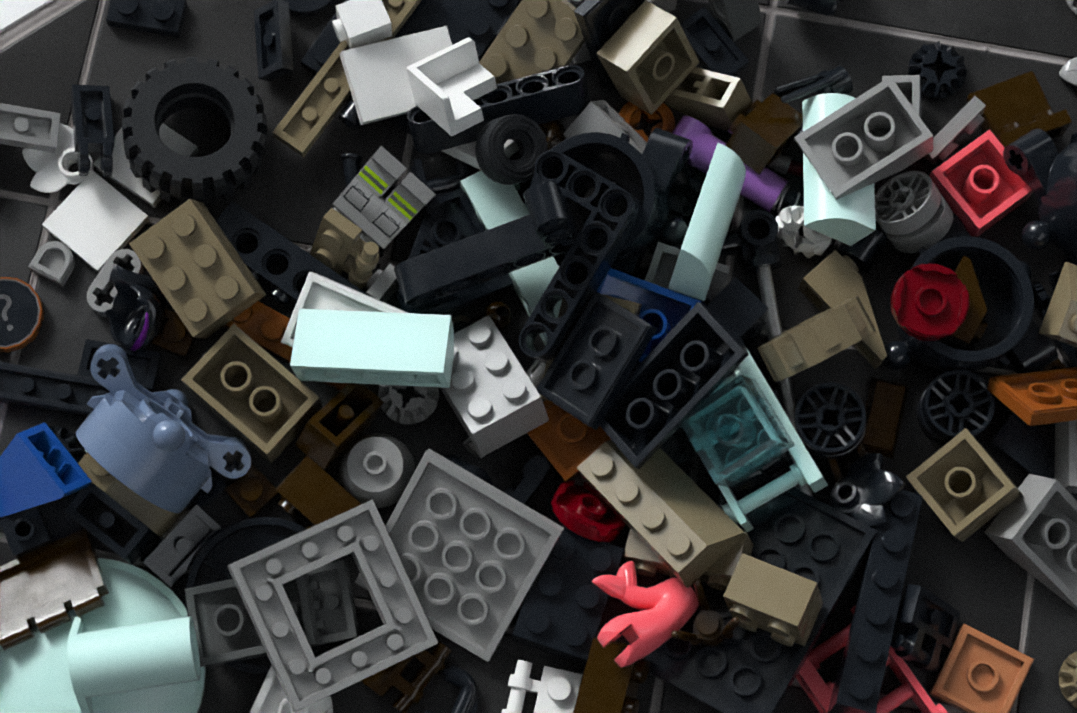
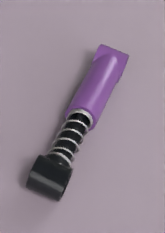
[672,116,888,273]

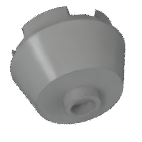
[338,433,415,508]

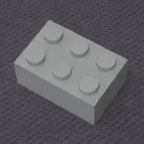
[439,315,549,457]

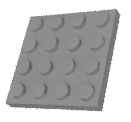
[355,449,564,662]

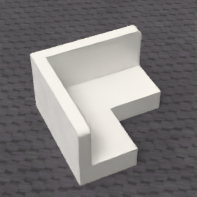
[406,37,497,136]

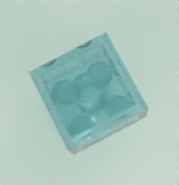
[681,375,795,488]

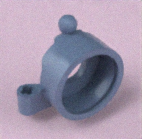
[76,344,251,513]

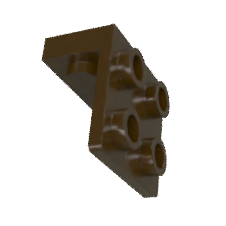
[966,71,1072,147]

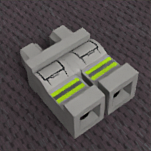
[332,146,436,249]

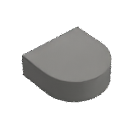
[28,241,75,287]

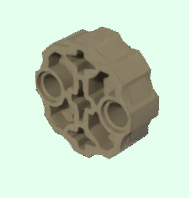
[757,296,876,382]

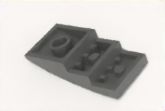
[184,559,360,667]

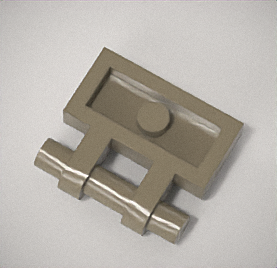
[310,208,379,290]

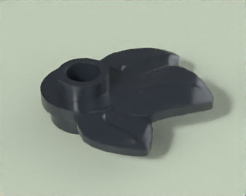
[829,453,905,527]

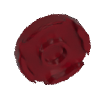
[891,264,970,341]
[551,480,625,542]

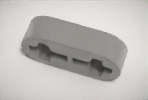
[87,249,144,317]

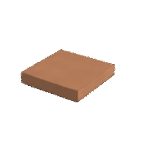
[929,624,1034,713]

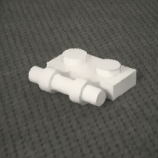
[501,660,582,713]

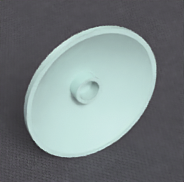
[0,558,206,713]

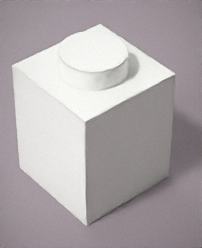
[332,0,392,49]

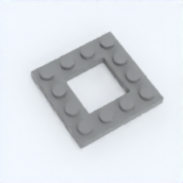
[227,499,438,712]

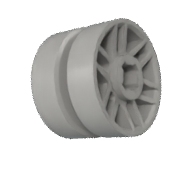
[875,171,953,253]

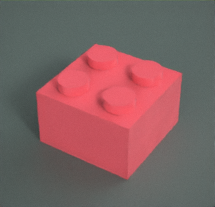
[929,129,1033,237]

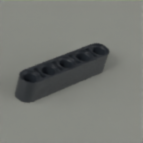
[407,65,590,154]

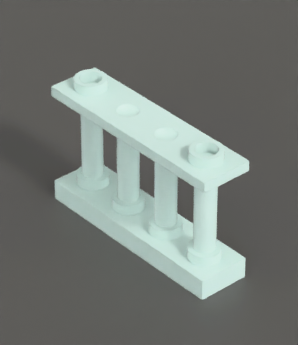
[679,348,828,532]

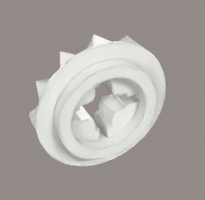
[776,206,832,258]

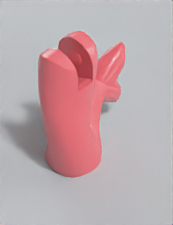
[592,561,699,668]

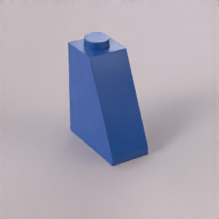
[0,422,92,518]

